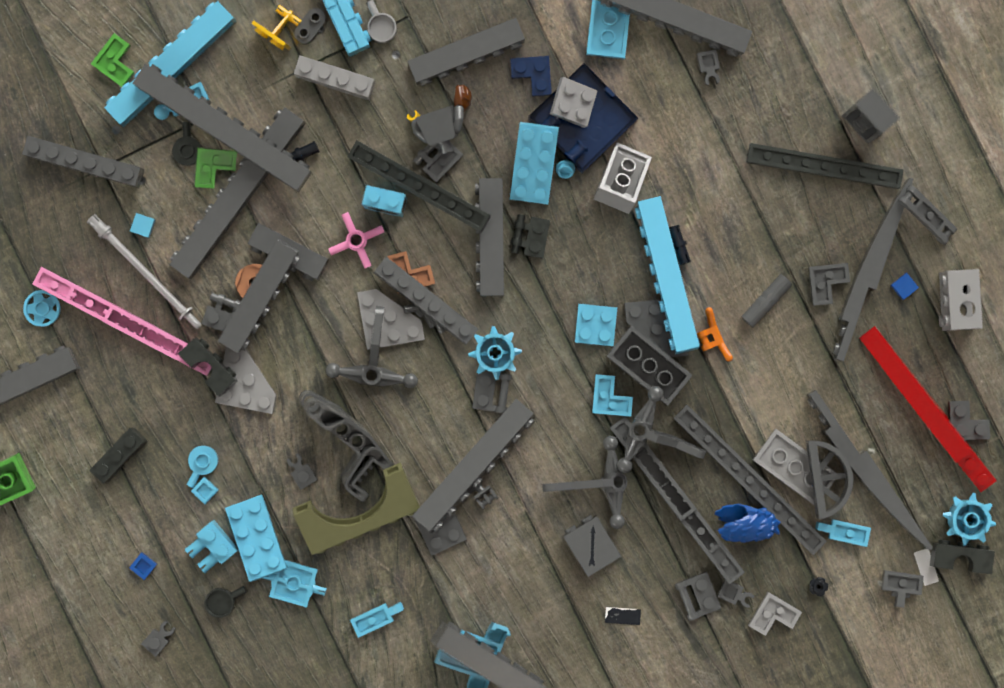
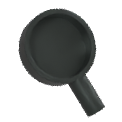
[172,122,202,166]
[204,586,247,618]

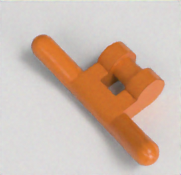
[696,307,733,362]

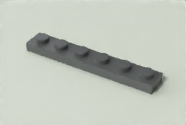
[373,257,478,345]

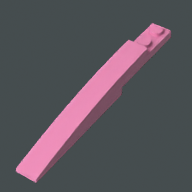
[32,267,211,376]

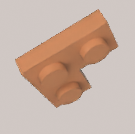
[388,251,435,294]

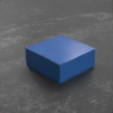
[890,273,919,300]
[129,552,157,580]

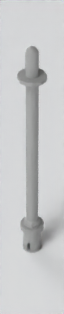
[87,214,201,329]

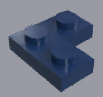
[510,56,552,97]

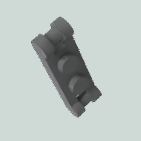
[898,185,957,245]

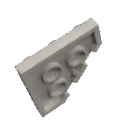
[357,289,425,350]
[215,347,277,414]

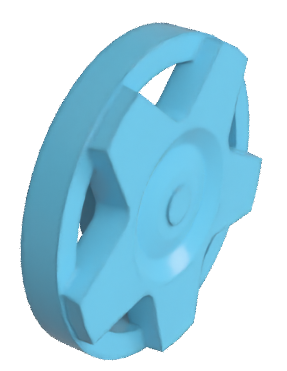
[23,290,61,327]

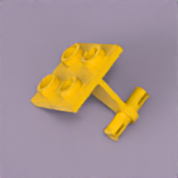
[251,5,302,50]

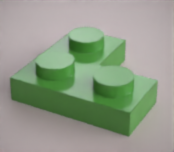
[91,33,134,87]
[194,147,237,188]

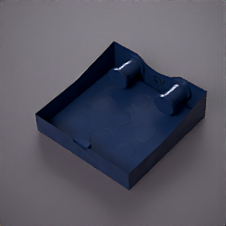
[528,63,638,174]

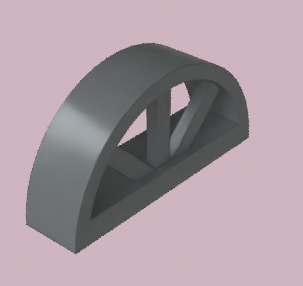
[806,440,853,519]

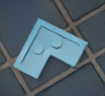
[592,374,633,416]

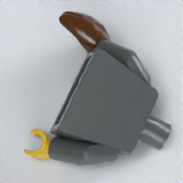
[407,85,472,154]

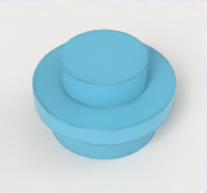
[556,160,575,179]

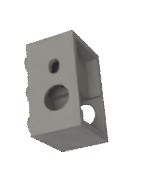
[939,269,983,331]

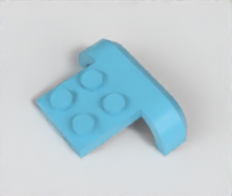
[434,622,510,688]

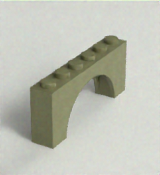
[293,463,420,555]

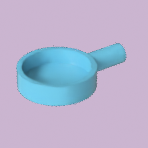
[186,446,218,488]

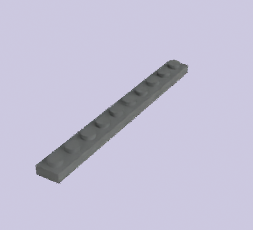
[673,404,827,555]

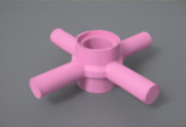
[328,212,385,269]

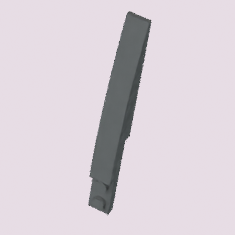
[832,178,913,361]
[807,390,933,550]
[610,416,745,584]

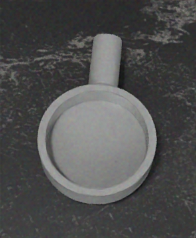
[366,0,397,43]

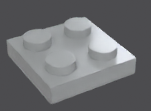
[550,77,598,128]

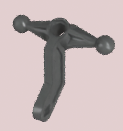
[325,306,418,389]
[617,386,707,473]
[542,436,628,529]

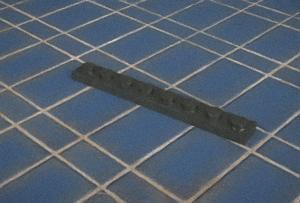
[347,140,491,232]
[746,143,904,189]

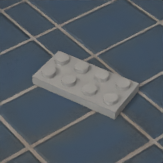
[752,429,836,505]

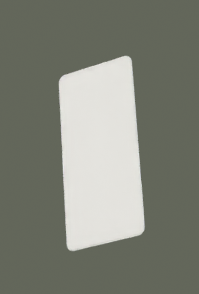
[914,549,939,586]

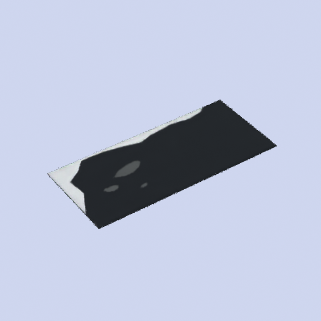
[605,607,641,625]

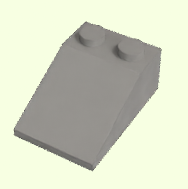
[593,142,652,214]

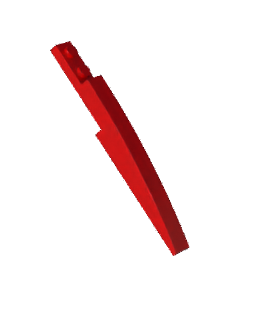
[859,326,997,492]

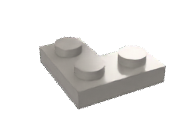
[748,592,802,636]

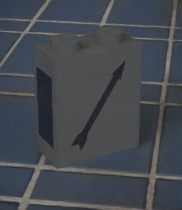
[563,515,621,577]

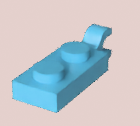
[815,519,871,547]
[350,602,404,638]

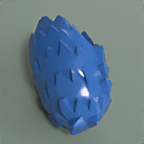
[714,504,781,543]

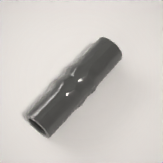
[741,274,792,328]

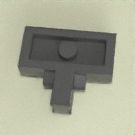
[881,570,924,608]

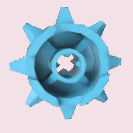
[468,326,522,380]
[943,493,996,546]

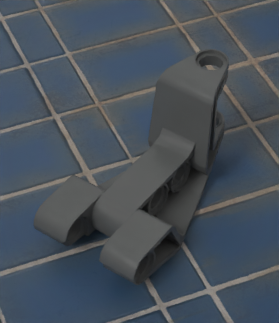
[299,390,394,503]

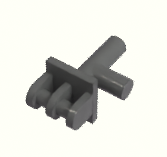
[469,484,499,510]

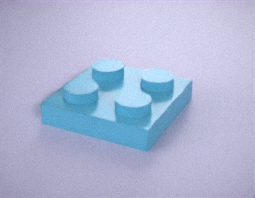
[575,304,617,346]

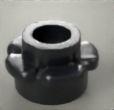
[809,577,828,596]

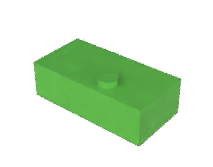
[0,453,36,506]

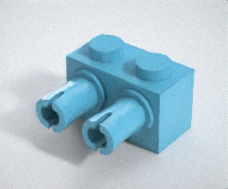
[185,520,239,573]

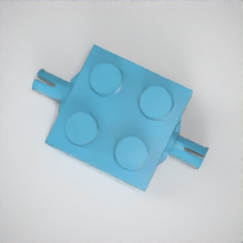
[263,560,327,607]

